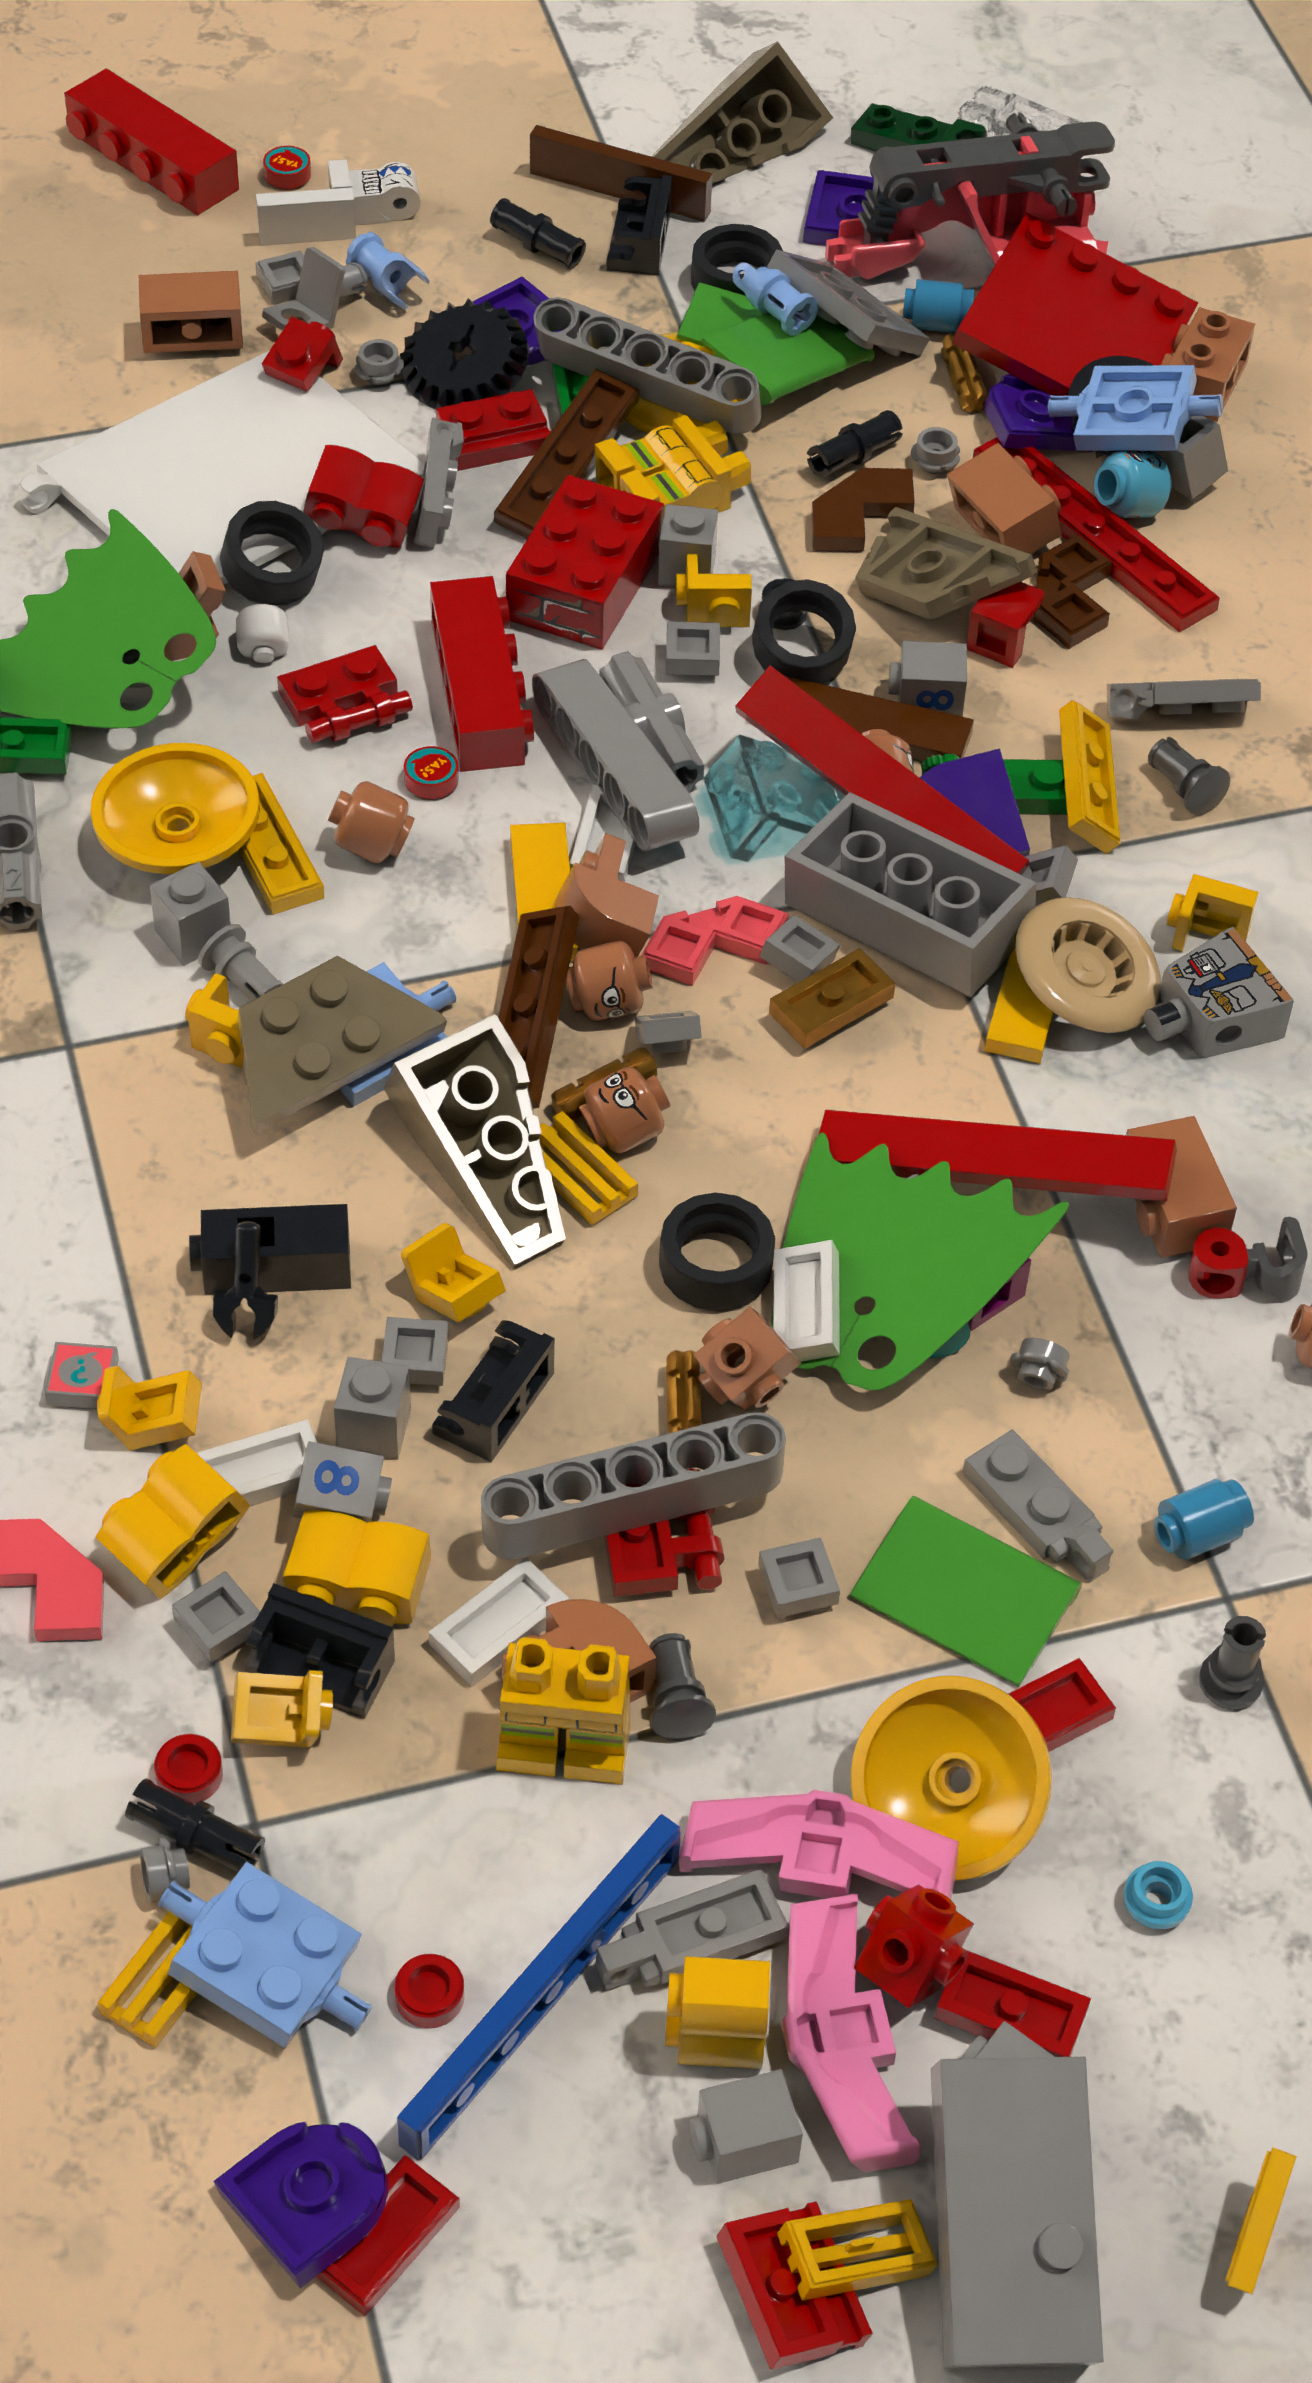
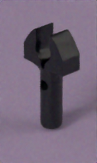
[213,1221,278,1340]

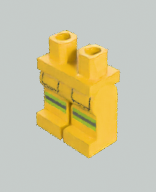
[595,415,751,519]
[496,1637,630,1785]

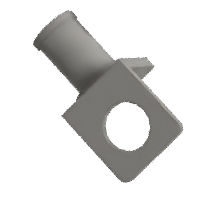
[262,247,368,330]

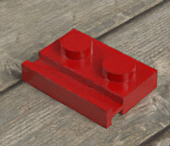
[436,389,551,471]
[716,2201,873,2370]

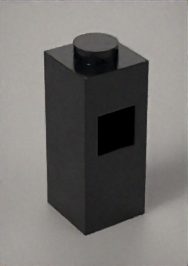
[189,1204,351,1295]

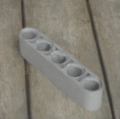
[533,297,762,434]
[532,659,700,852]
[481,1412,786,1559]

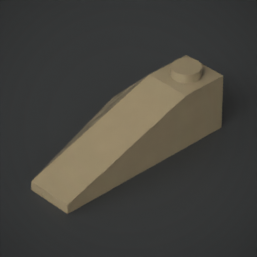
[651,41,833,184]
[383,1014,566,1268]

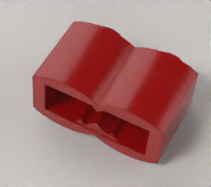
[303,445,424,548]

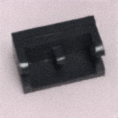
[606,175,672,276]
[432,1320,555,1463]
[245,1583,395,1719]

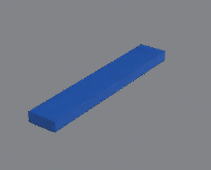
[397,1814,681,2160]

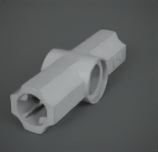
[599,651,704,792]
[0,772,42,930]

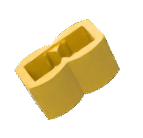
[95,1444,250,1599]
[283,1510,431,1626]
[665,1956,770,2069]

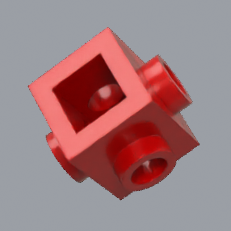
[854,1884,974,2008]

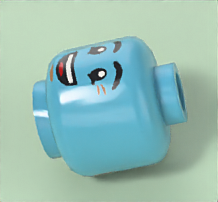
[1094,451,1172,518]

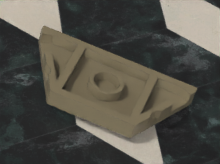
[855,507,1037,620]
[237,955,447,1134]

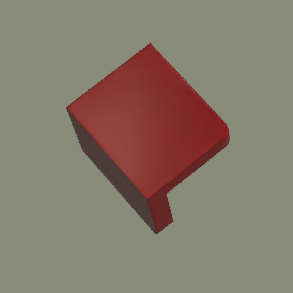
[966,581,1044,668]

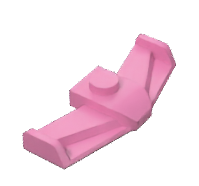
[678,1790,959,1899]
[781,1894,921,2172]

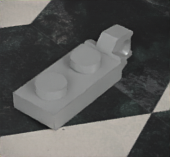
[414,417,464,549]
[1107,679,1261,719]
[963,1429,1113,1583]
[595,1869,790,1990]

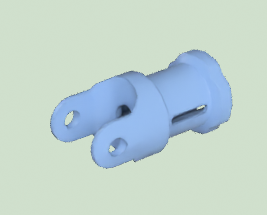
[346,232,430,309]
[732,263,818,336]

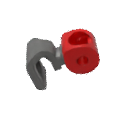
[1188,1217,1308,1300]

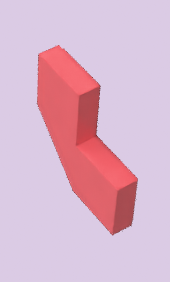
[641,896,789,986]
[0,1519,105,1641]

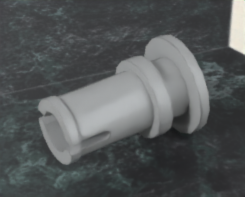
[198,924,283,1001]

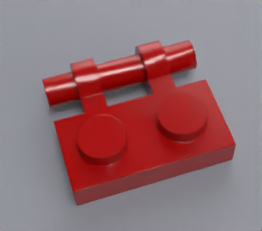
[277,645,413,743]
[604,1468,725,1597]

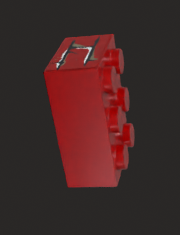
[506,475,664,650]

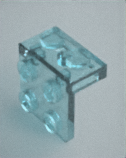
[703,734,840,862]

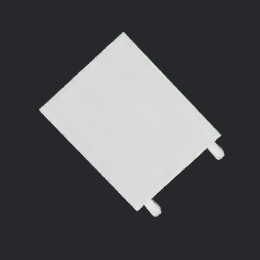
[20,350,424,584]

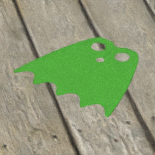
[0,509,216,729]
[771,1133,1070,1391]

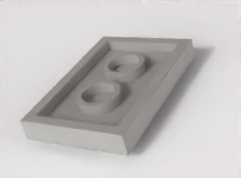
[767,249,930,356]

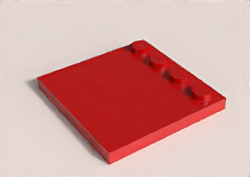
[951,212,1198,396]

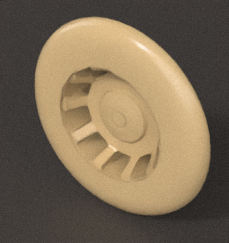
[1015,897,1161,1033]

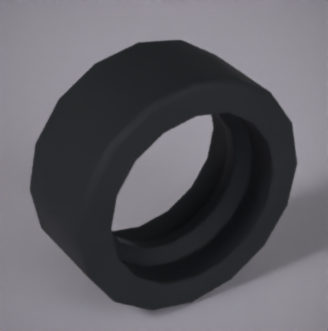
[691,224,783,296]
[219,501,324,605]
[752,579,856,684]
[659,1192,775,1311]

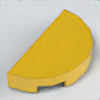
[1225,2147,1297,2295]

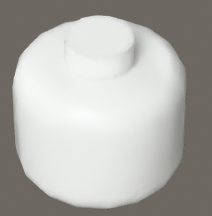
[236,604,289,664]

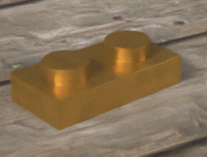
[769,948,896,1049]

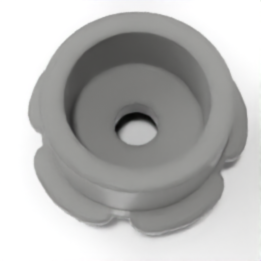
[355,339,404,386]
[911,427,960,474]
[1010,1338,1070,1390]
[140,1837,190,1903]

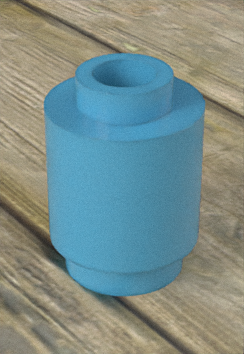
[903,279,975,333]
[1154,1479,1254,1560]

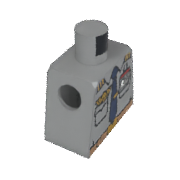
[1144,927,1294,1058]

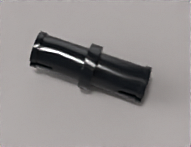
[490,198,586,269]
[807,410,903,478]
[125,1778,265,1873]

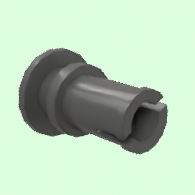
[1148,737,1230,815]
[1199,1616,1266,1709]
[649,1633,716,1740]

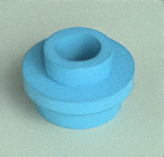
[1124,1861,1193,1929]

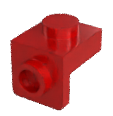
[261,316,343,392]

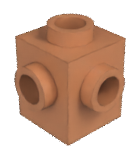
[694,1306,802,1411]

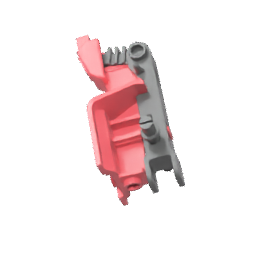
[825,112,1115,280]

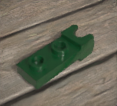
[851,103,987,151]

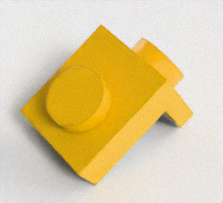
[675,554,752,627]
[1166,874,1259,951]
[185,973,244,1069]
[401,1223,506,1323]
[97,1366,202,1451]
[231,1670,333,1748]

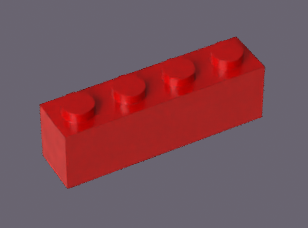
[64,68,239,216]
[430,576,534,772]

